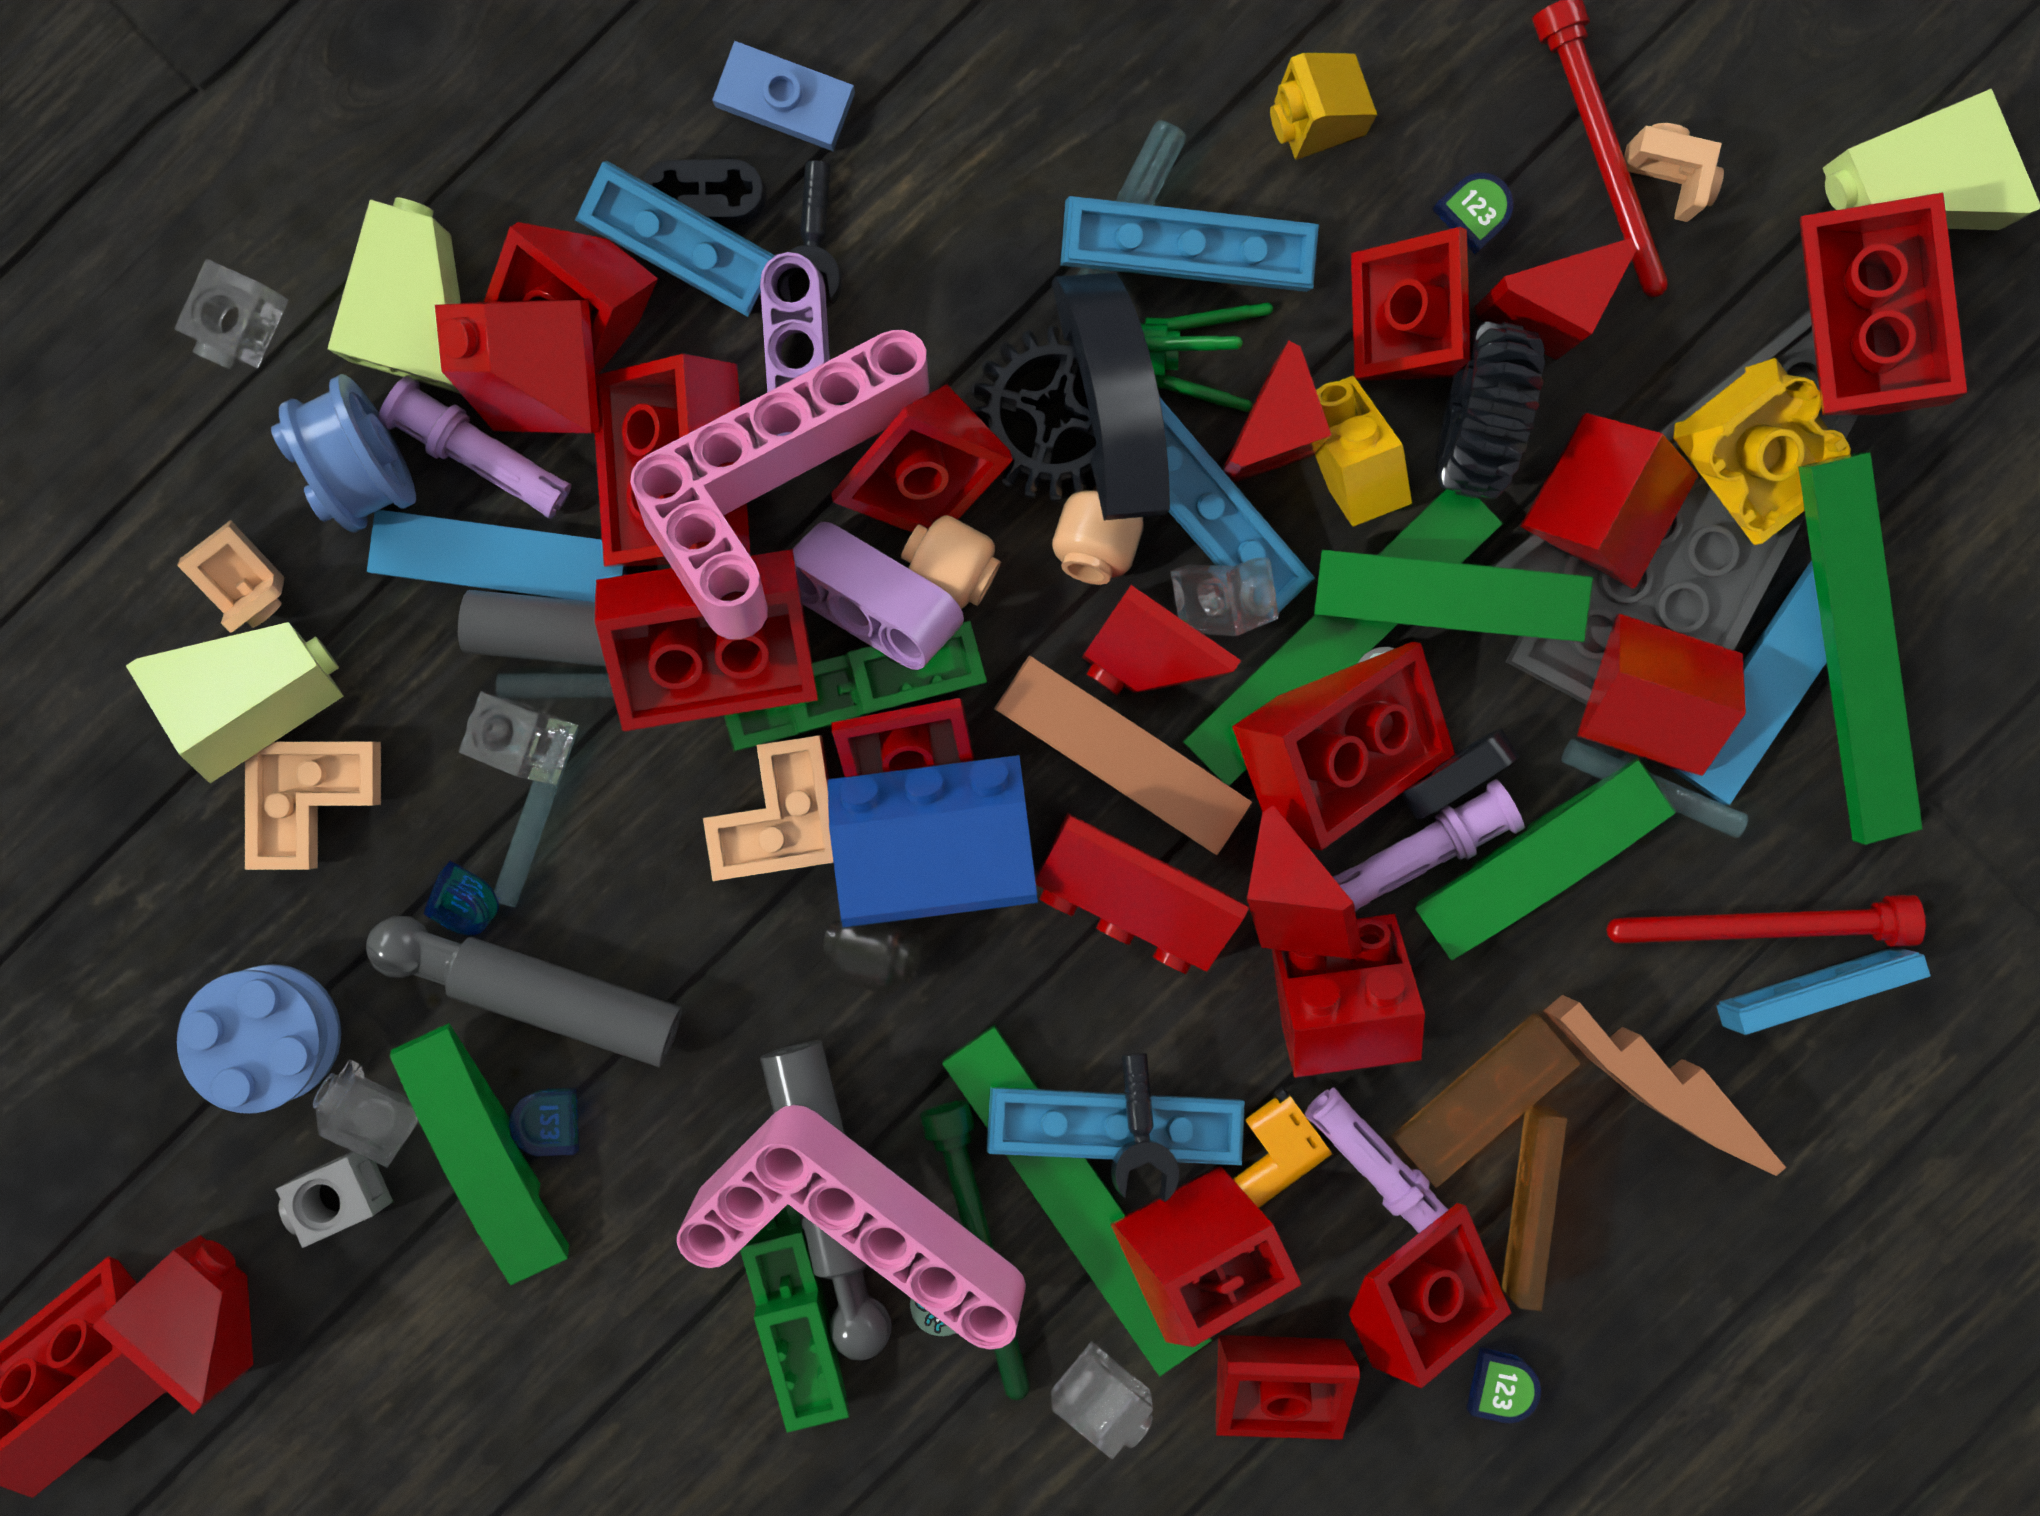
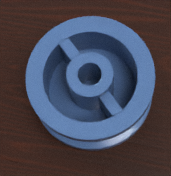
[271,374,416,533]
[177,964,341,1113]

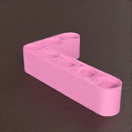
[630,330,929,639]
[677,1105,1026,1349]

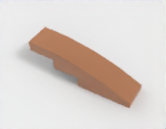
[994,656,1252,855]
[1543,995,1786,1176]

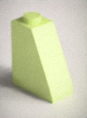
[1822,89,2040,230]
[327,197,461,394]
[126,622,344,783]

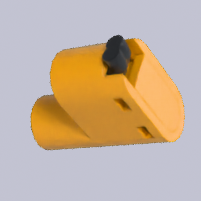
[1233,1087,1332,1208]

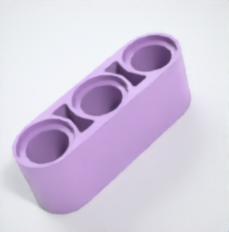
[760,252,830,436]
[793,522,964,670]

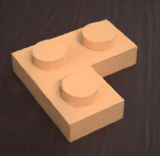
[703,735,834,881]
[245,742,381,870]

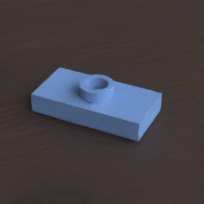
[712,41,855,151]

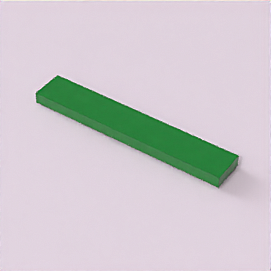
[1798,453,1923,845]
[1182,489,1503,786]
[942,1025,1212,1377]

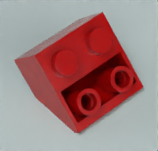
[1272,914,1425,1078]
[1110,1166,1302,1347]

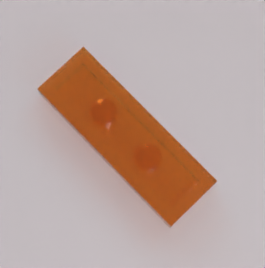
[1391,1013,1580,1188]
[1502,1104,1567,1311]

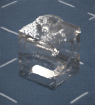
[174,259,289,369]
[459,692,578,785]
[1051,1341,1153,1459]

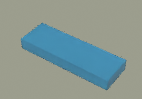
[575,161,775,317]
[1716,947,1931,1035]

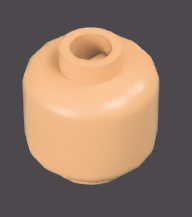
[1052,486,1144,585]
[901,515,1001,609]

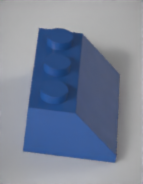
[828,755,1038,927]

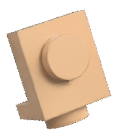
[1624,123,1724,222]
[177,520,285,633]

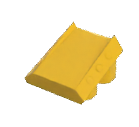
[1673,358,1851,545]

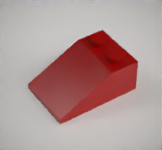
[1232,642,1455,850]

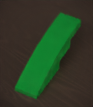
[1314,550,1594,642]
[724,621,987,752]
[1415,757,1676,961]
[390,1023,569,1286]
[740,1204,849,1433]

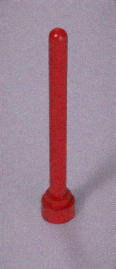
[1532,0,1668,297]
[1606,895,1926,947]

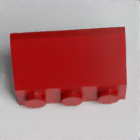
[1799,192,1967,415]
[595,354,751,567]
[595,549,818,731]
[1035,813,1249,974]
[0,1256,167,1498]

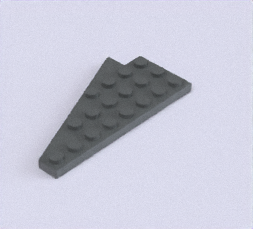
[1493,310,1859,705]

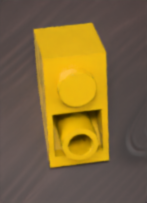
[1270,53,1377,160]
[1315,376,1412,527]

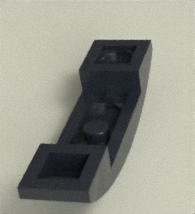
[1052,273,1170,521]

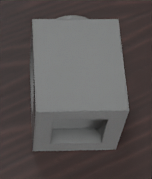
[276,1145,393,1248]

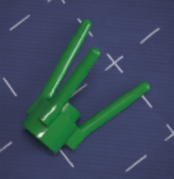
[1140,303,1273,412]

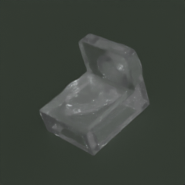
[1171,557,1278,636]
[313,1060,418,1168]

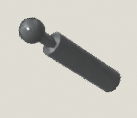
[458,590,606,666]
[366,915,682,1068]
[760,1040,892,1360]

